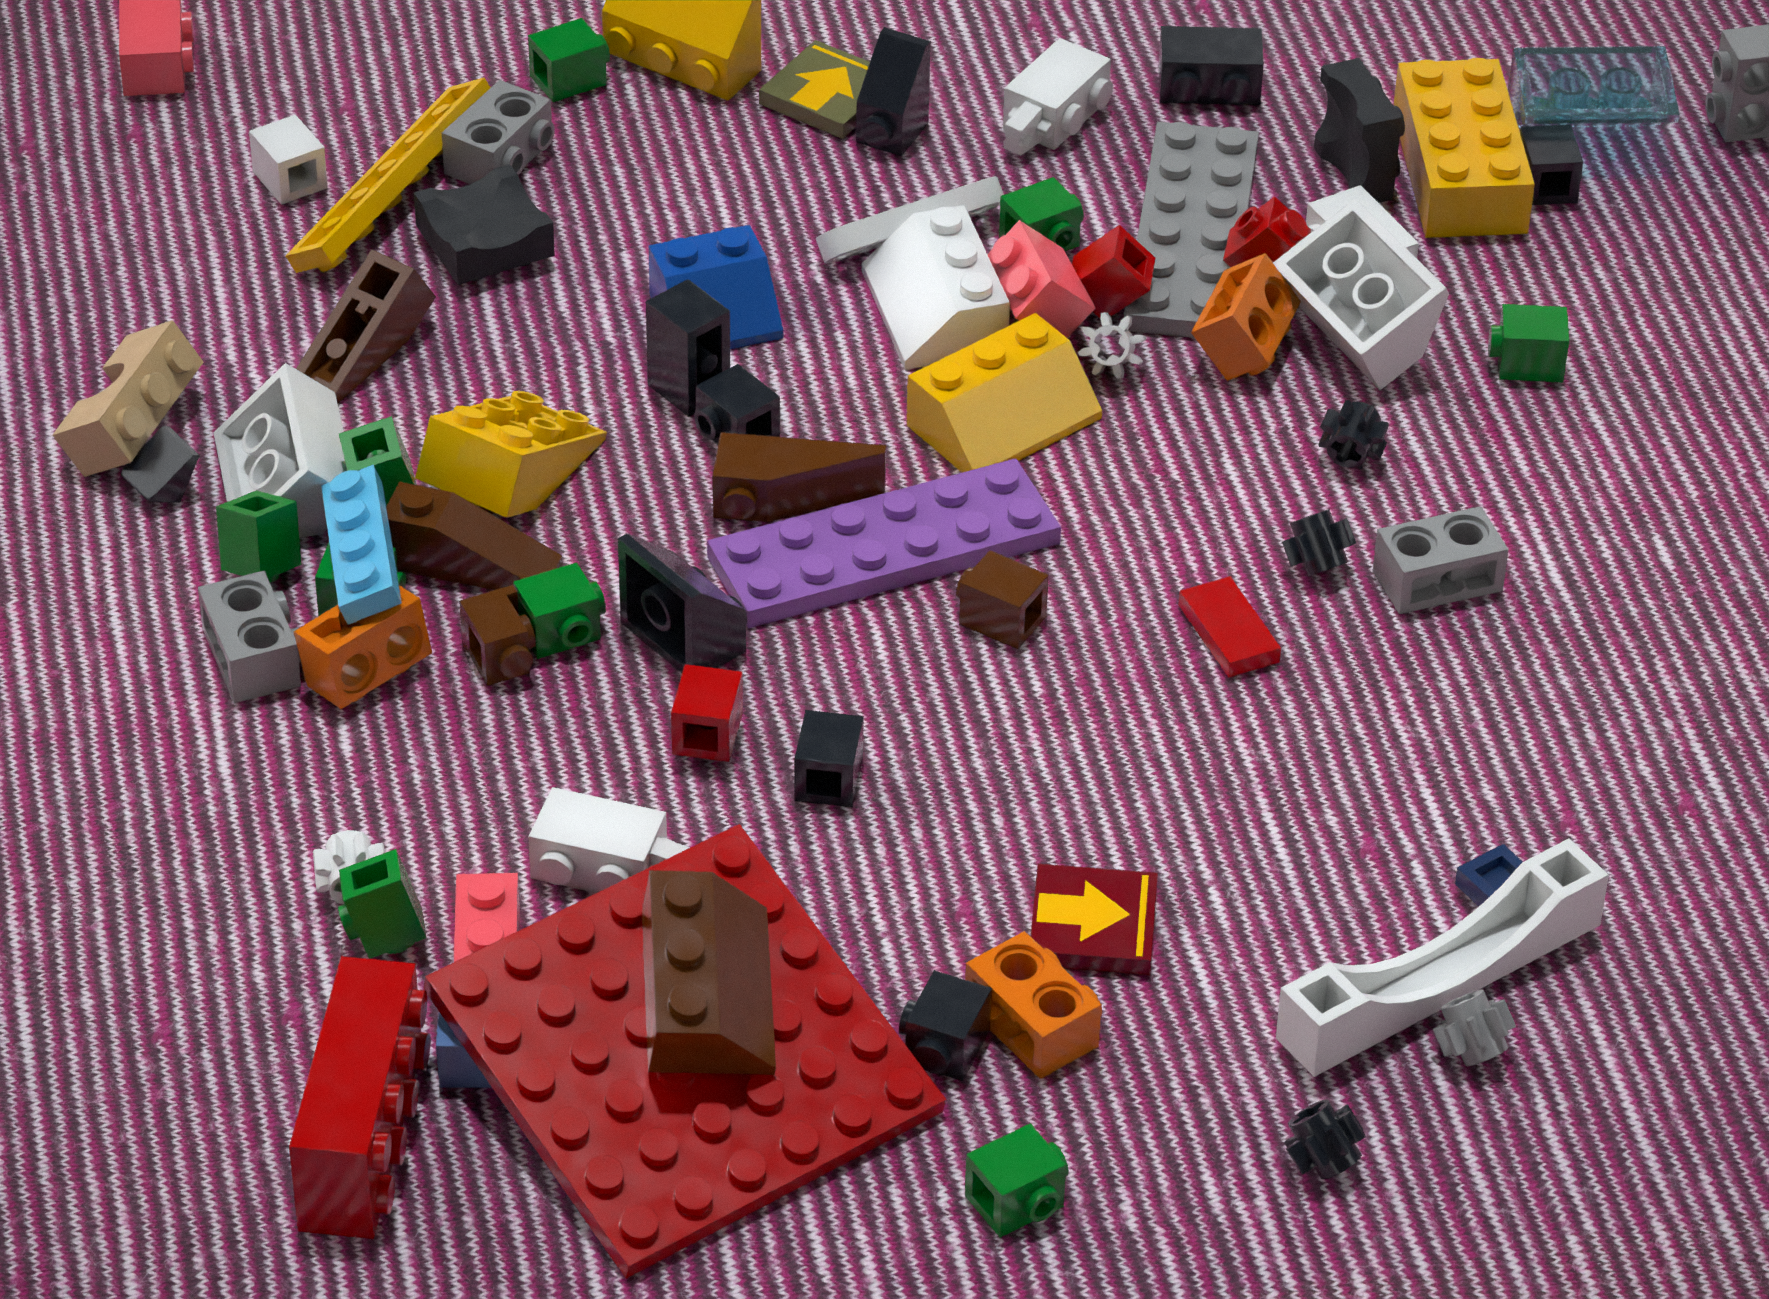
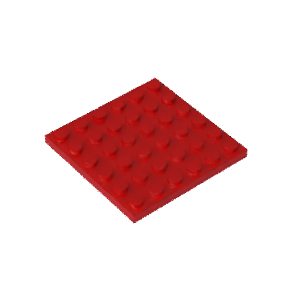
[423,824,947,1279]

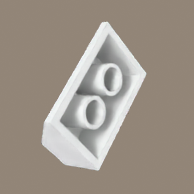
[1273,198,1449,390]
[862,205,1010,370]
[214,363,347,538]

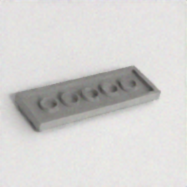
[1124,122,1259,338]

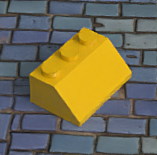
[602,0,761,101]
[907,313,1102,473]

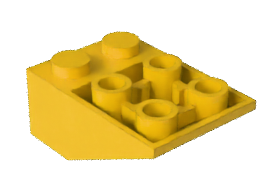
[415,391,607,518]

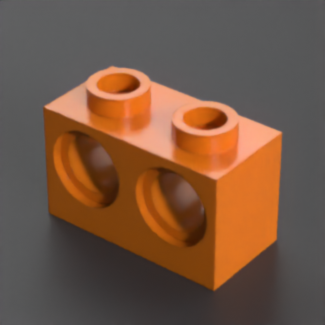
[1191,253,1301,381]
[293,585,432,709]
[965,931,1102,1079]

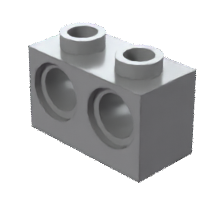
[1705,24,1769,142]
[442,80,555,184]
[1373,506,1509,614]
[198,571,301,703]

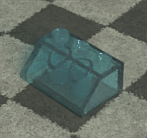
[1507,46,1680,127]

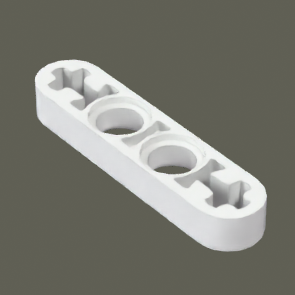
[816,176,1004,264]

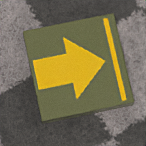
[759,40,870,139]

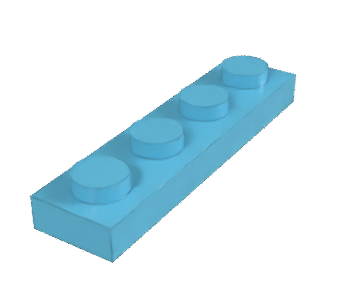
[321,465,402,625]

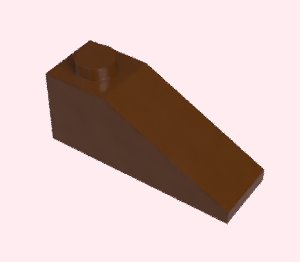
[296,249,436,404]
[712,432,886,522]
[386,482,563,590]

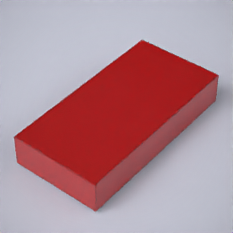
[1178,576,1281,678]

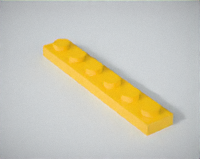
[285,77,491,273]

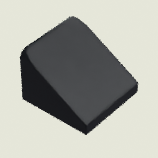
[121,426,200,503]

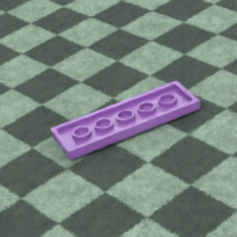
[707,458,1061,628]

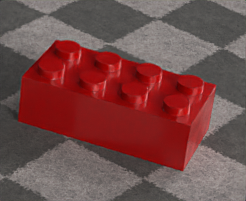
[289,956,431,1239]

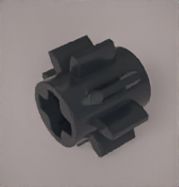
[1318,400,1389,470]
[1282,509,1356,576]
[1284,1099,1366,1179]

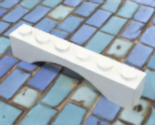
[1276,839,1609,1077]

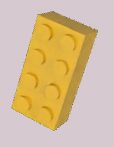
[1394,58,1535,238]

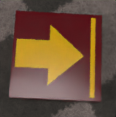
[1030,863,1158,975]

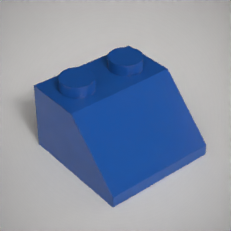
[648,225,784,350]

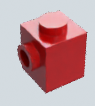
[1223,196,1311,267]
[1072,225,1156,318]
[671,664,743,762]

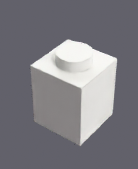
[249,115,328,205]

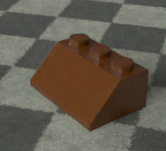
[642,870,776,1075]

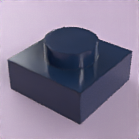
[1455,844,1523,907]

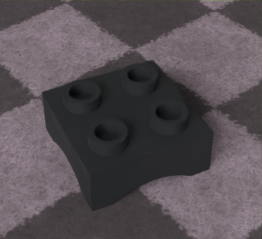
[1314,58,1405,203]
[414,164,555,285]

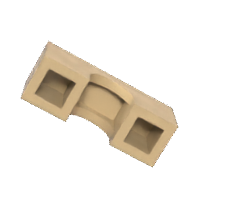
[52,320,203,477]

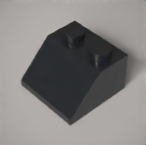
[618,533,747,673]

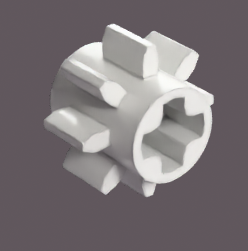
[1078,312,1146,379]
[313,830,385,904]

